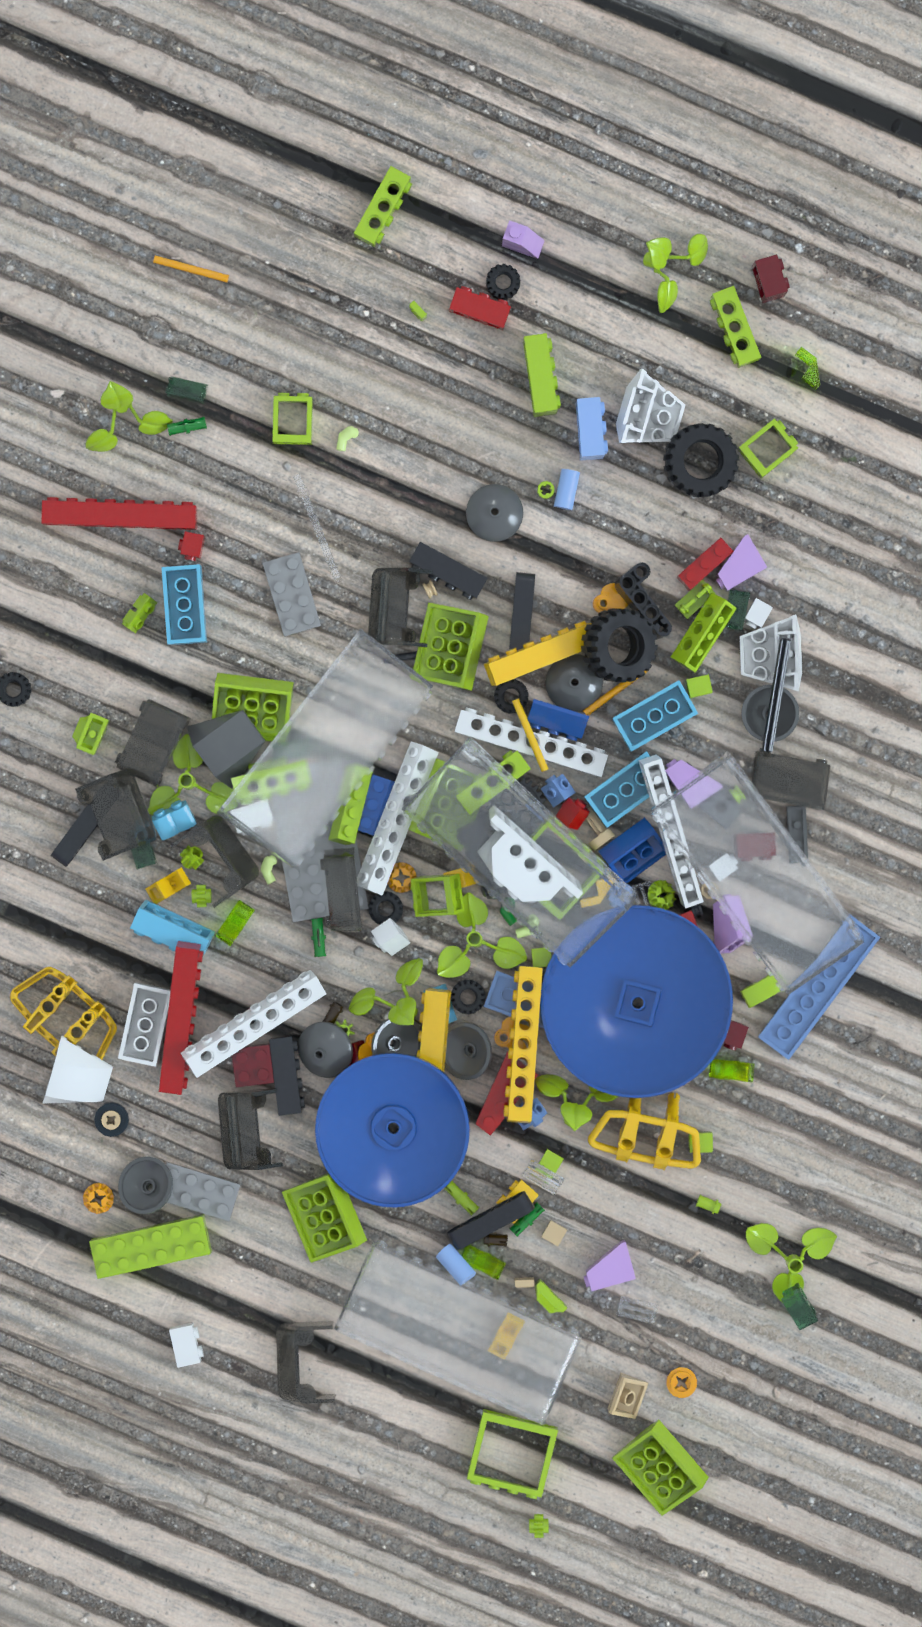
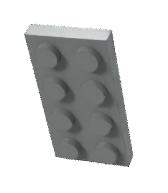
[263,552,321,637]
[166,1162,241,1221]

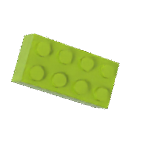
[523,333,561,417]

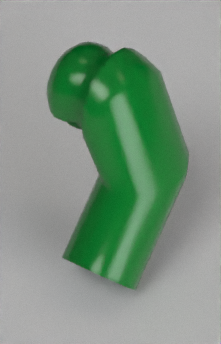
[500,897,517,926]

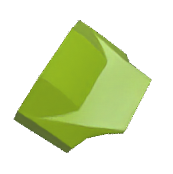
[72,713,109,755]
[535,1279,567,1314]

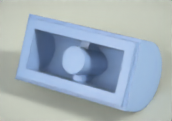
[554,469,580,511]
[436,1244,476,1286]

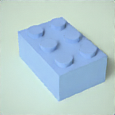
[576,397,608,461]

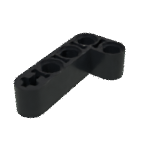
[615,562,672,639]

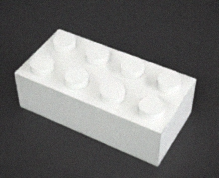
[118,982,171,1067]

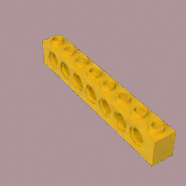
[504,966,543,1123]

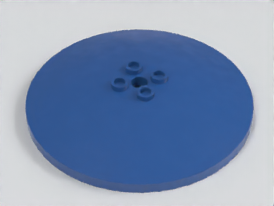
[315,1053,470,1207]

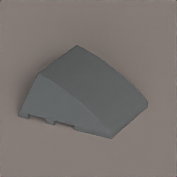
[187,710,266,789]

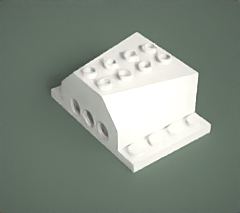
[477,805,583,903]

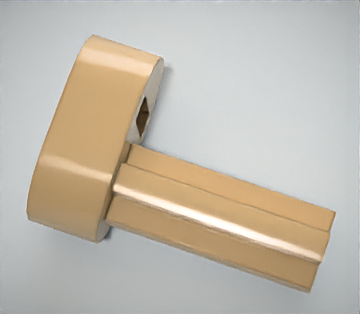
[585,807,615,852]

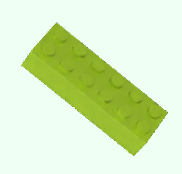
[89,1214,212,1279]

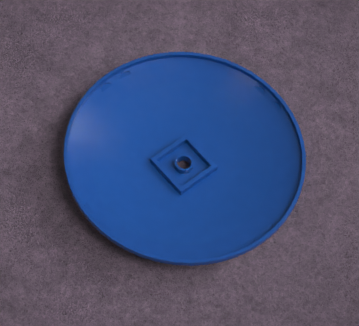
[540,905,733,1098]

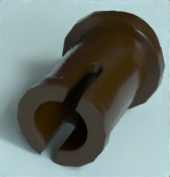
[322,1002,343,1024]
[483,1234,508,1247]

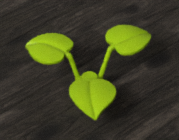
[643,233,708,313]
[85,381,173,452]
[148,734,239,815]
[437,892,527,978]
[349,958,423,1025]
[534,1074,619,1131]
[746,1223,837,1308]

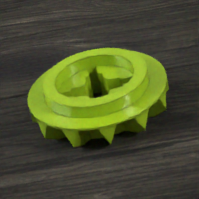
[648,880,676,910]

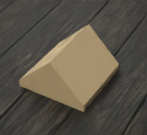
[607,1372,648,1419]

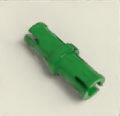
[167,416,207,436]
[311,918,326,957]
[509,1202,545,1237]

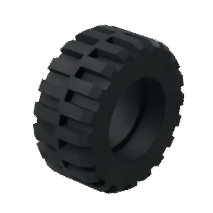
[663,423,739,498]
[581,608,658,682]

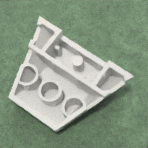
[616,369,685,443]
[740,614,802,691]
[42,1036,113,1104]

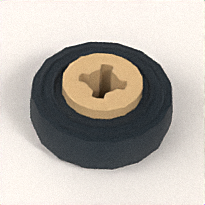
[94,1102,129,1137]

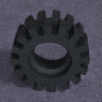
[486,263,521,300]
[0,672,32,707]
[494,679,529,714]
[369,891,403,925]
[451,980,485,1014]

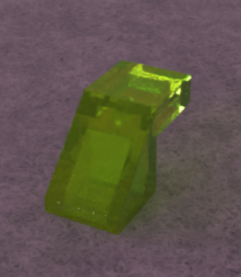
[795,347,820,390]
[215,900,255,946]
[709,1058,755,1082]
[461,1244,506,1280]

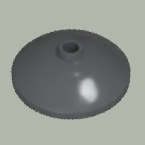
[466,484,523,542]
[546,654,603,712]
[741,684,799,742]
[371,1018,421,1057]
[298,1022,353,1078]
[445,1022,492,1080]
[118,1156,173,1214]

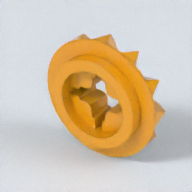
[387,862,417,893]
[83,1183,114,1214]
[666,1367,697,1398]

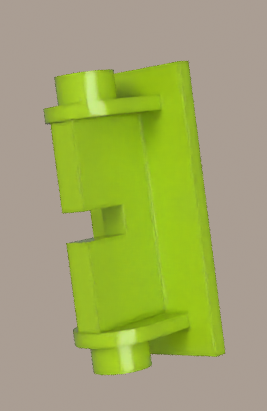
[675,580,716,619]
[122,593,158,634]

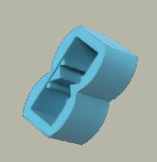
[151,800,197,840]

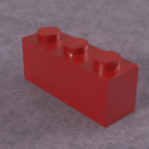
[449,286,511,330]
[677,537,734,591]

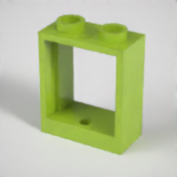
[273,393,313,445]
[737,418,798,479]
[411,874,464,917]

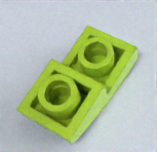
[740,972,785,1008]

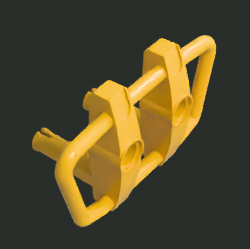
[10,967,117,1060]
[588,1092,701,1171]

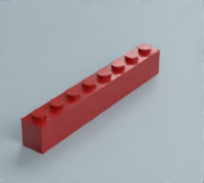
[41,497,197,530]
[159,941,204,1095]

